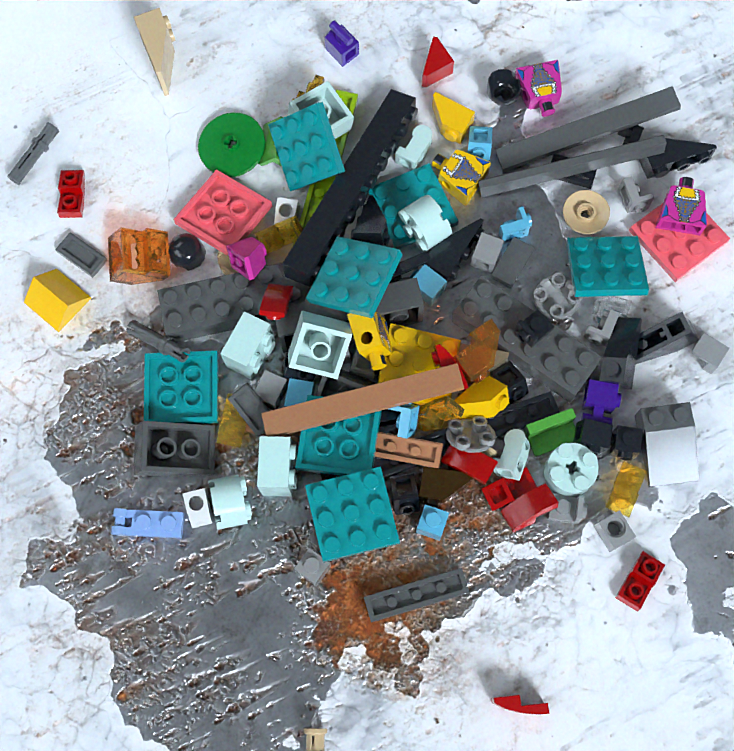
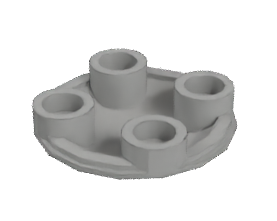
[533,272,582,320]
[446,416,496,453]

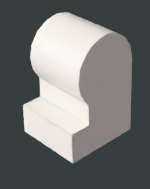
[274,197,301,235]
[183,488,213,528]

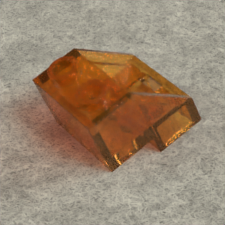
[108,227,171,285]
[453,318,500,384]

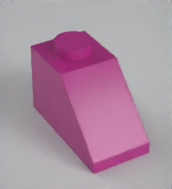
[226,237,267,280]

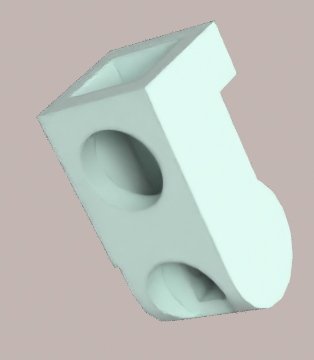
[395,125,432,170]
[493,429,530,481]

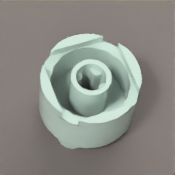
[398,195,452,253]
[543,443,598,497]
[208,474,252,530]

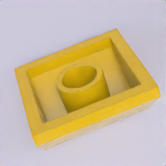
[24,269,91,332]

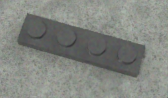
[364,568,470,623]

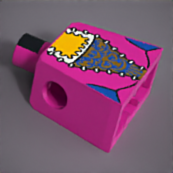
[514,60,562,117]
[656,177,707,236]

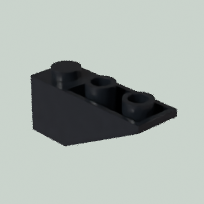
[638,138,717,179]
[351,195,390,247]
[423,218,485,284]

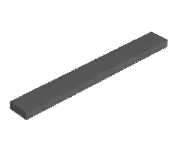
[495,86,681,172]
[478,135,667,198]

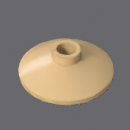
[563,190,610,234]

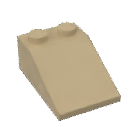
[134,8,176,96]

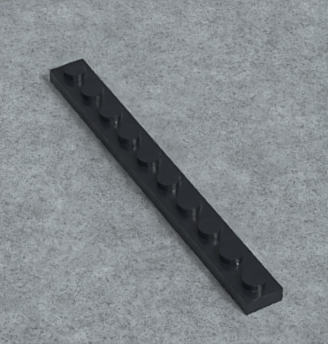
[320,391,560,481]

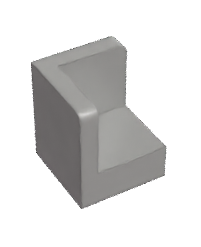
[691,333,729,374]

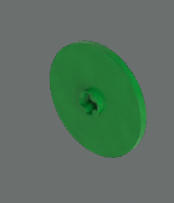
[198,113,266,177]

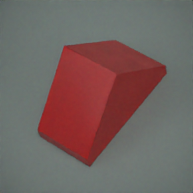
[422,36,454,88]

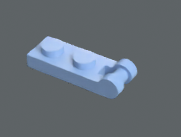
[111,508,184,539]

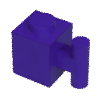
[324,20,359,67]
[581,379,622,425]

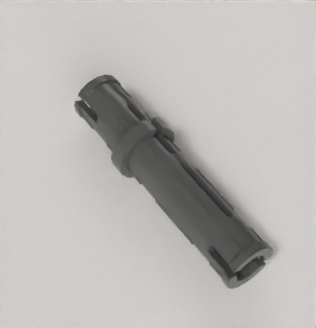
[7,122,60,185]
[126,320,190,362]

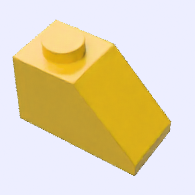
[432,92,475,144]
[452,374,509,420]

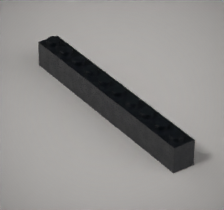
[282,89,418,287]

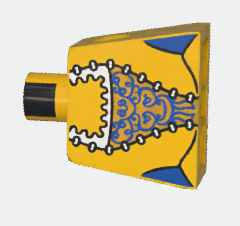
[432,150,491,206]
[347,312,393,370]

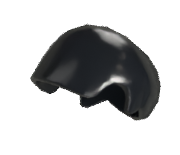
[487,69,521,106]
[167,233,206,271]

